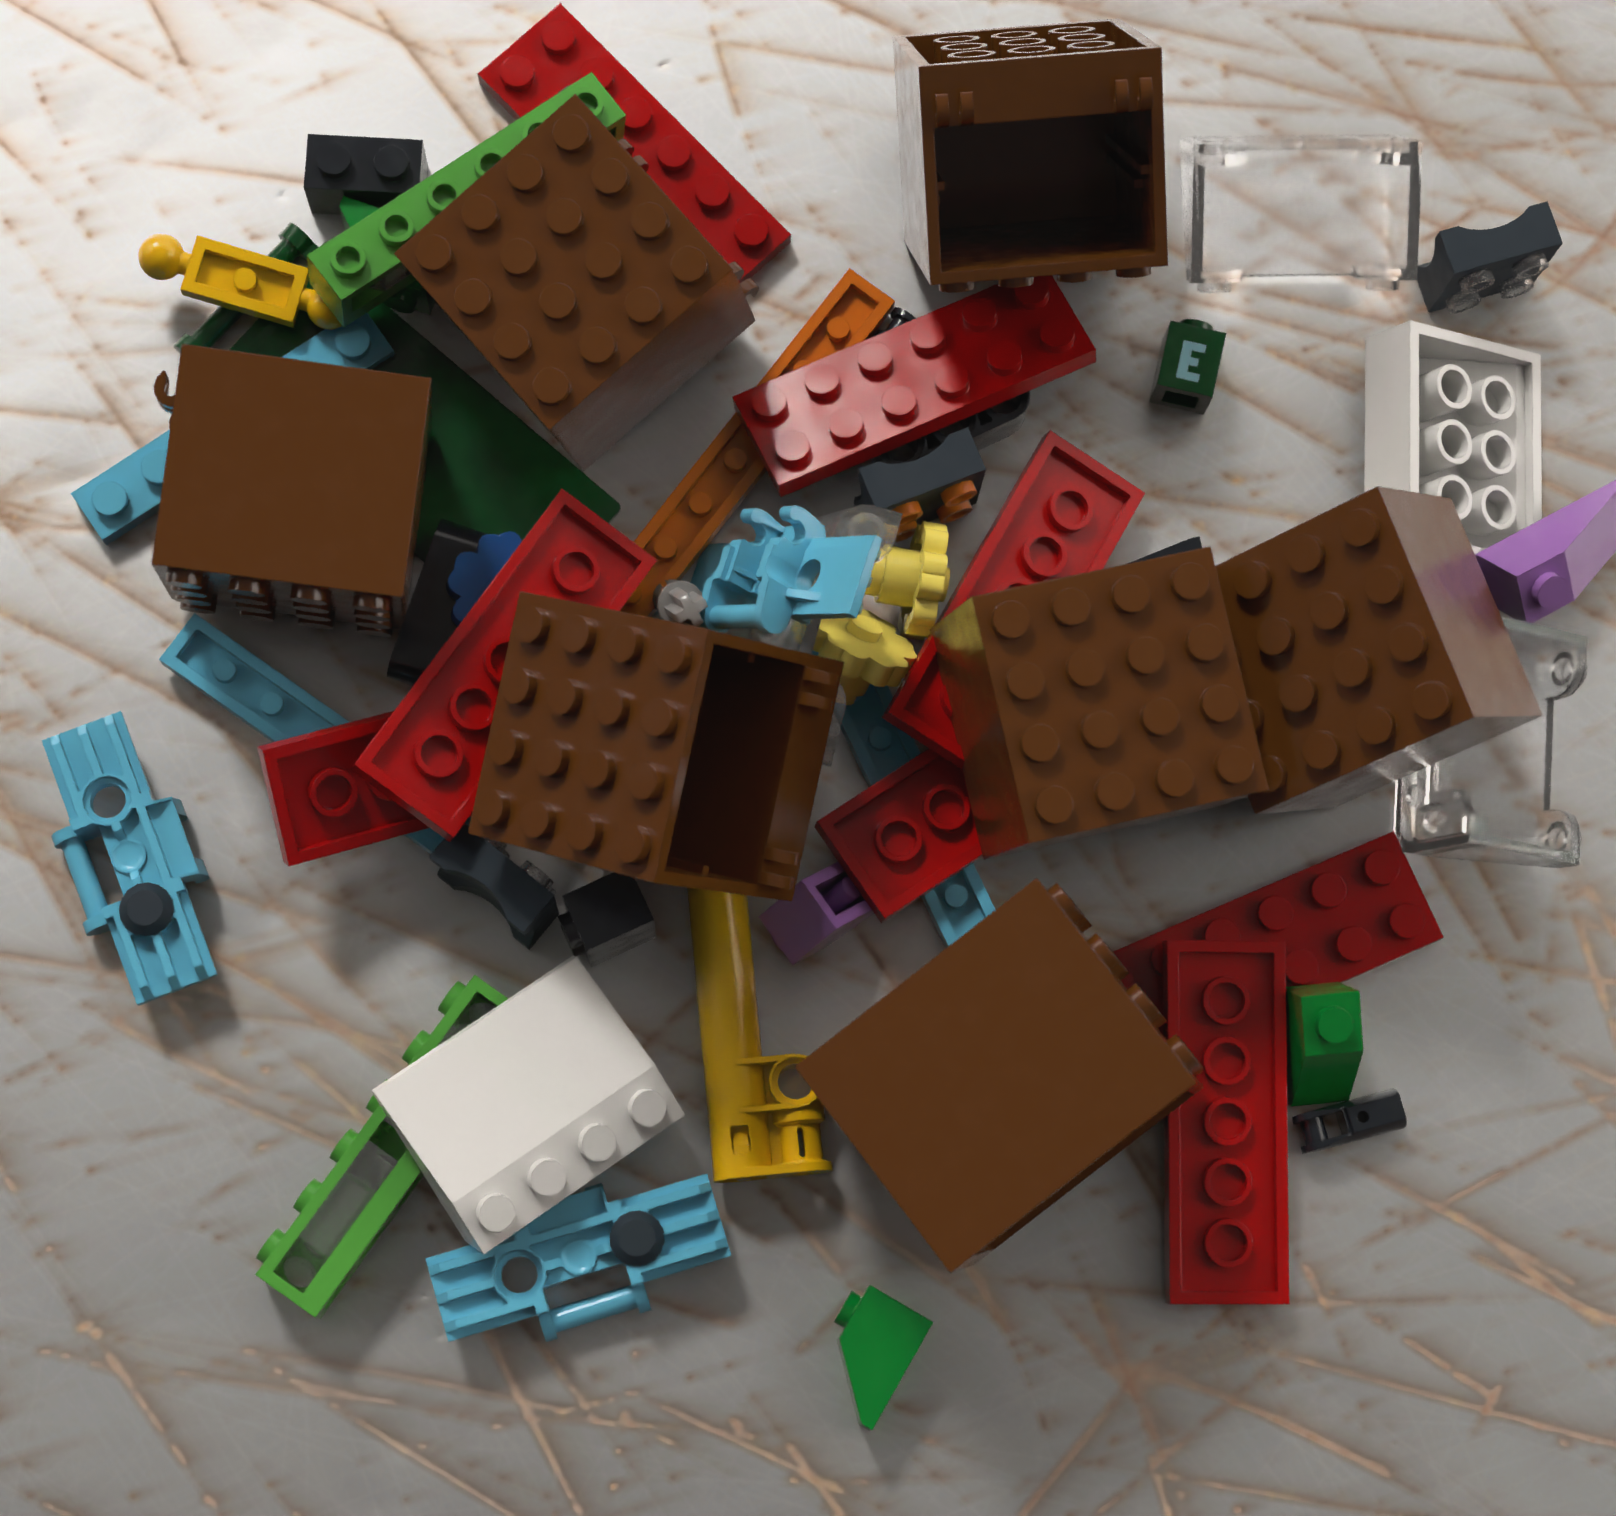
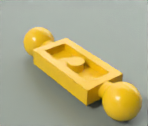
[138,234,342,330]

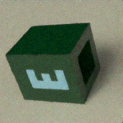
[1149,319,1226,415]

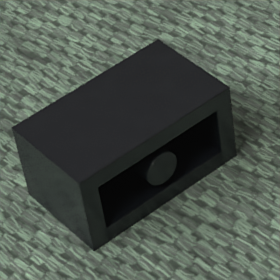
[304,134,428,215]
[557,872,656,967]

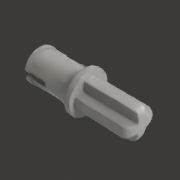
[652,579,708,627]

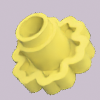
[865,521,950,641]
[797,609,917,705]

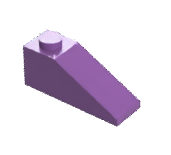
[1475,480,1616,626]

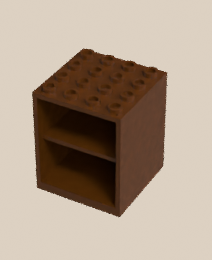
[795,878,1205,1273]

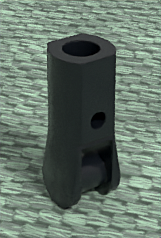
[1292,1089,1407,1154]

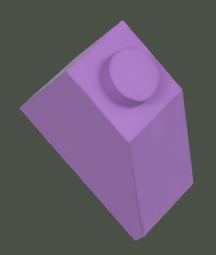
[759,862,874,965]

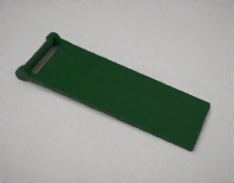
[173,222,621,562]

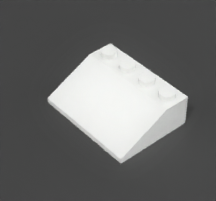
[1364,320,1542,556]
[371,956,685,1254]

